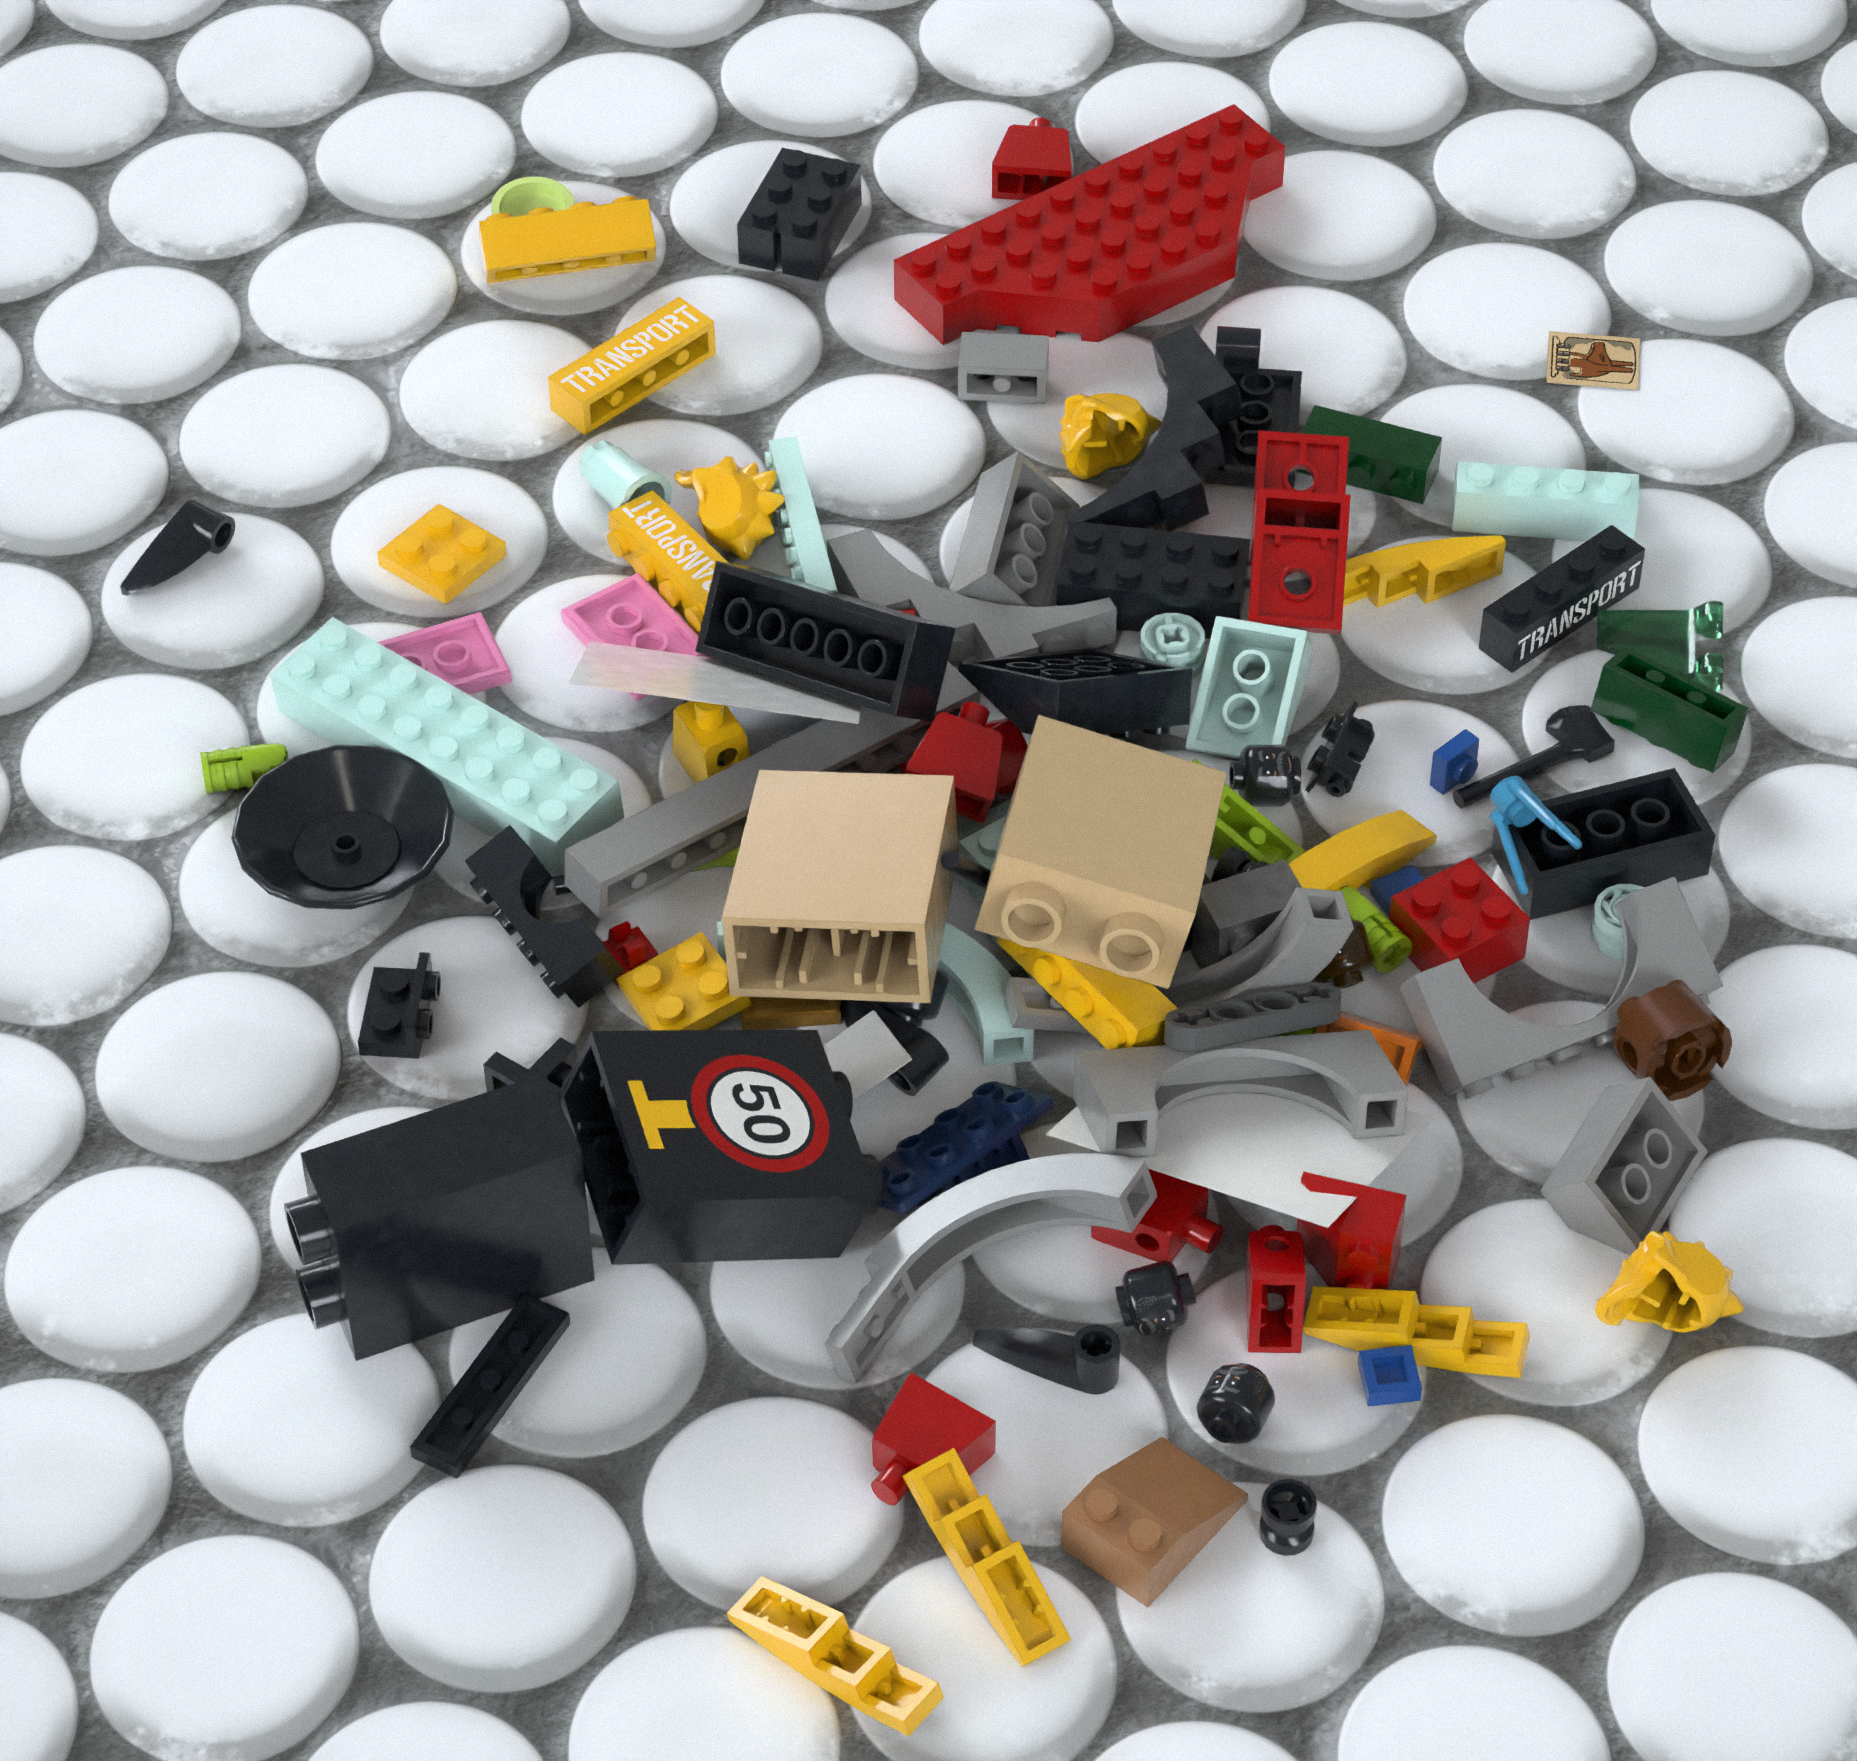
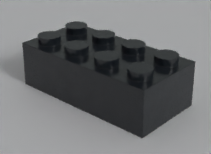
[1056,521,1250,639]
[1491,768,1716,920]

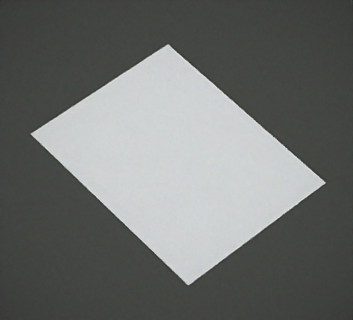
[569,641,862,724]
[1045,1093,1433,1228]

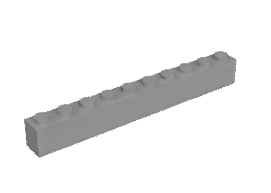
[565,662,981,918]

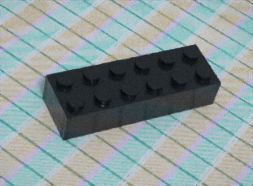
[695,561,956,721]

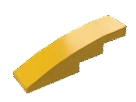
[1343,535,1506,608]
[1288,810,1437,891]
[1303,1286,1530,1378]
[902,1448,1071,1667]
[727,1576,944,1737]

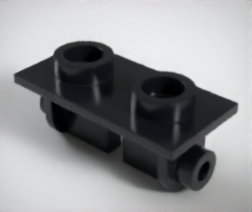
[1305,701,1375,797]

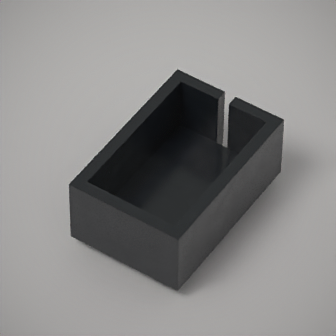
[737,147,862,281]

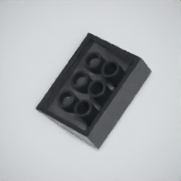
[958,649,1193,738]

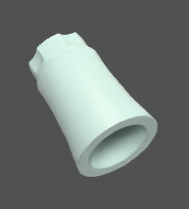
[579,440,672,509]

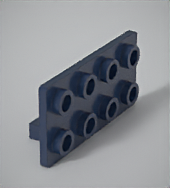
[878,1081,1055,1214]

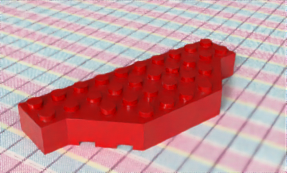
[893,104,1285,345]

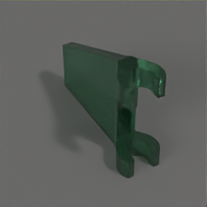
[1596,601,1723,691]

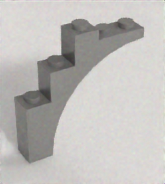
[827,528,1117,663]

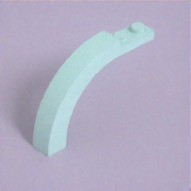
[717,920,1034,1066]

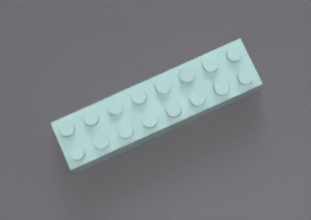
[270,617,625,876]

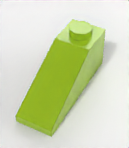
[1192,759,1305,864]

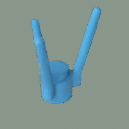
[1489,776,1582,895]

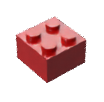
[1389,857,1530,984]

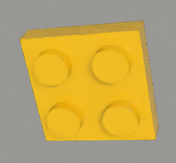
[377,504,507,604]
[616,931,752,1030]

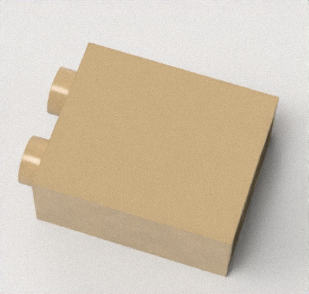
[974,715,1226,989]
[722,770,959,1003]

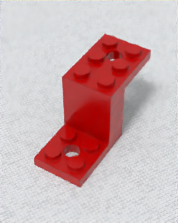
[1248,430,1351,635]

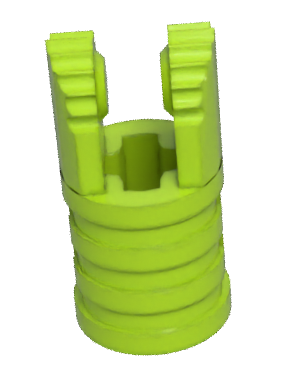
[200,743,288,794]
[1339,886,1412,973]

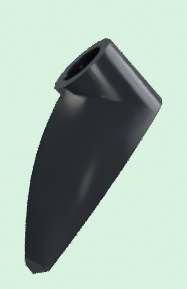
[120,499,235,596]
[840,1000,949,1096]
[973,1324,1121,1395]

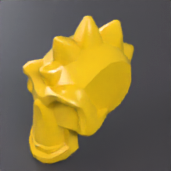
[1059,393,1161,479]
[674,456,785,561]
[1595,1231,1744,1333]

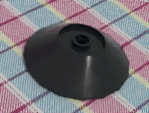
[231,745,455,910]

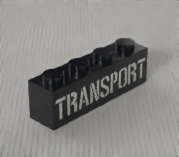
[1478,525,1645,673]

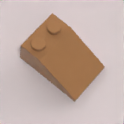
[1061,1437,1248,1607]

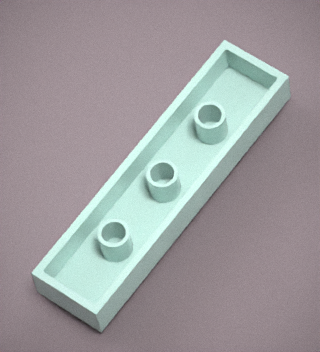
[764,436,837,592]

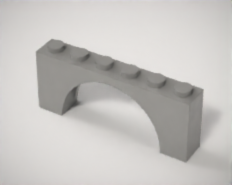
[1399,876,1723,1099]
[1072,1030,1408,1157]

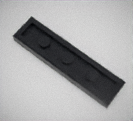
[410,1293,570,1478]

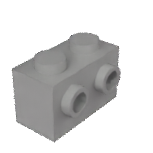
[958,332,1049,404]

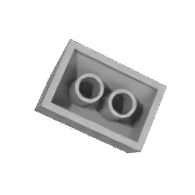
[1540,1077,1708,1256]

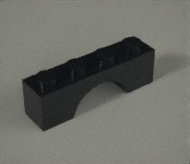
[465,825,625,1008]

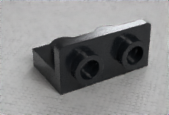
[358,952,441,1059]

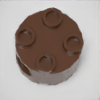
[1613,979,1732,1101]

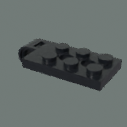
[1205,326,1302,488]

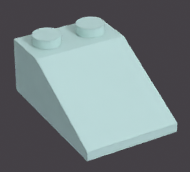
[1185,616,1313,759]

